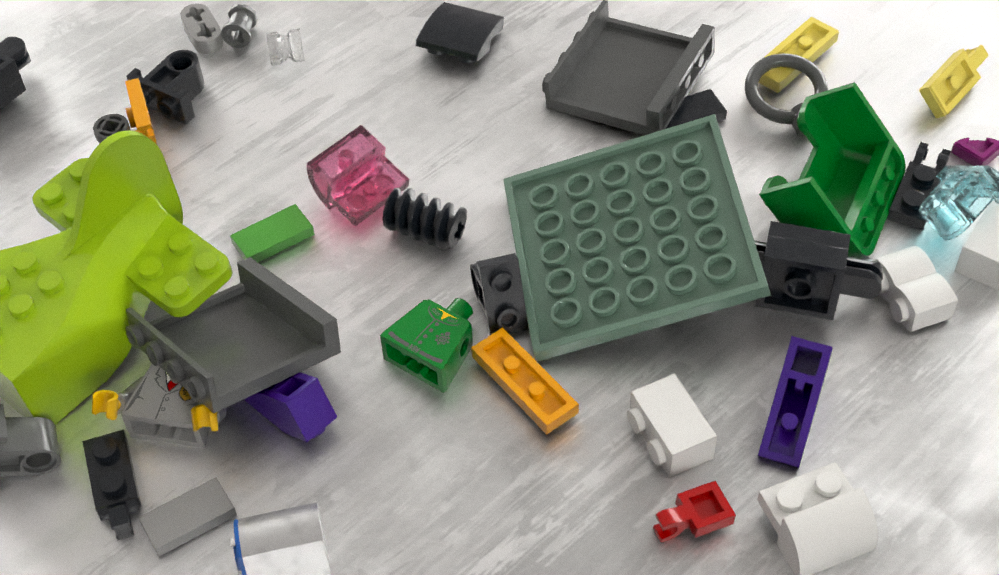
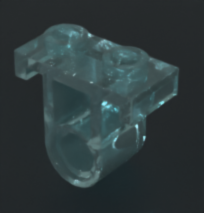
[919,166,999,241]

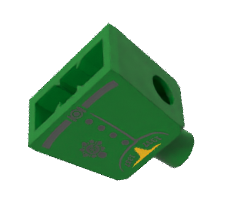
[380,298,473,393]

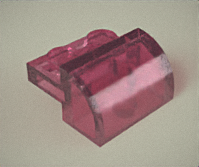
[307,125,410,226]

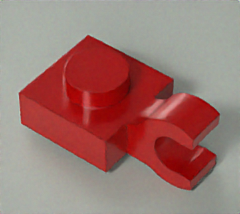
[653,480,736,542]

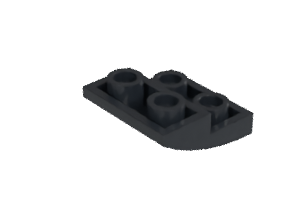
[415,2,504,63]

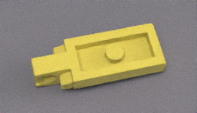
[919,45,989,118]

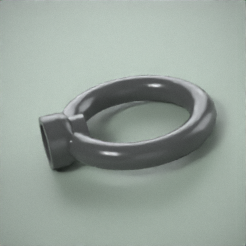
[745,53,828,135]

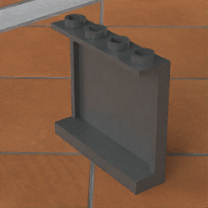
[542,0,715,135]
[125,257,341,413]

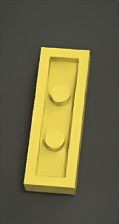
[759,16,839,93]

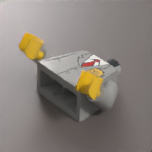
[92,365,226,448]

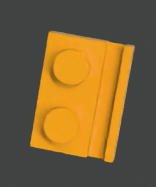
[125,78,157,144]

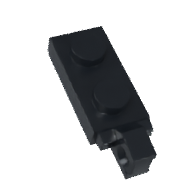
[82,429,141,541]

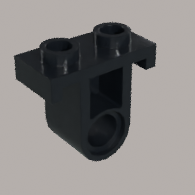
[126,50,204,125]
[470,253,529,336]

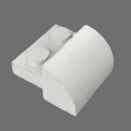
[757,462,878,575]

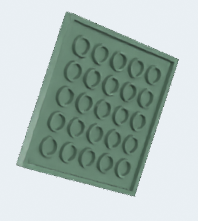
[503,114,771,362]

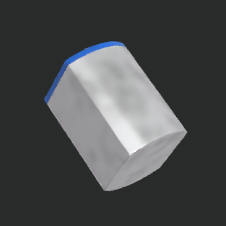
[229,502,331,575]

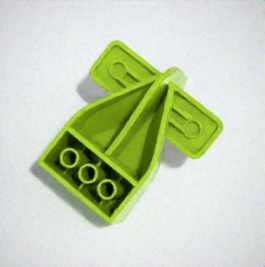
[0,130,233,425]

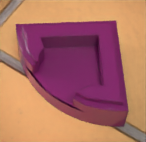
[951,137,999,171]

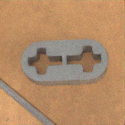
[180,3,224,54]

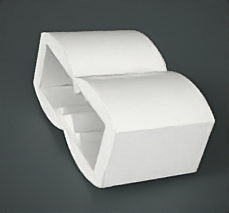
[875,246,958,332]

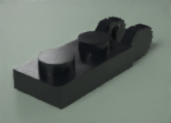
[887,142,951,230]

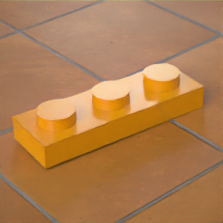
[471,327,579,435]

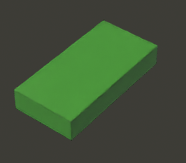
[230,204,315,262]

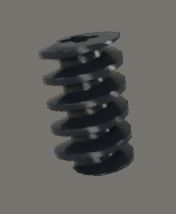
[382,187,468,250]

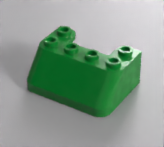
[759,82,906,258]

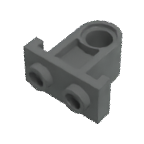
[0,404,61,476]

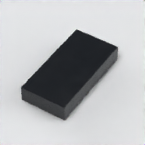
[666,89,727,129]

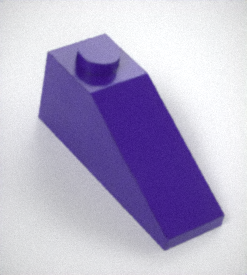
[758,336,833,468]
[243,372,337,442]

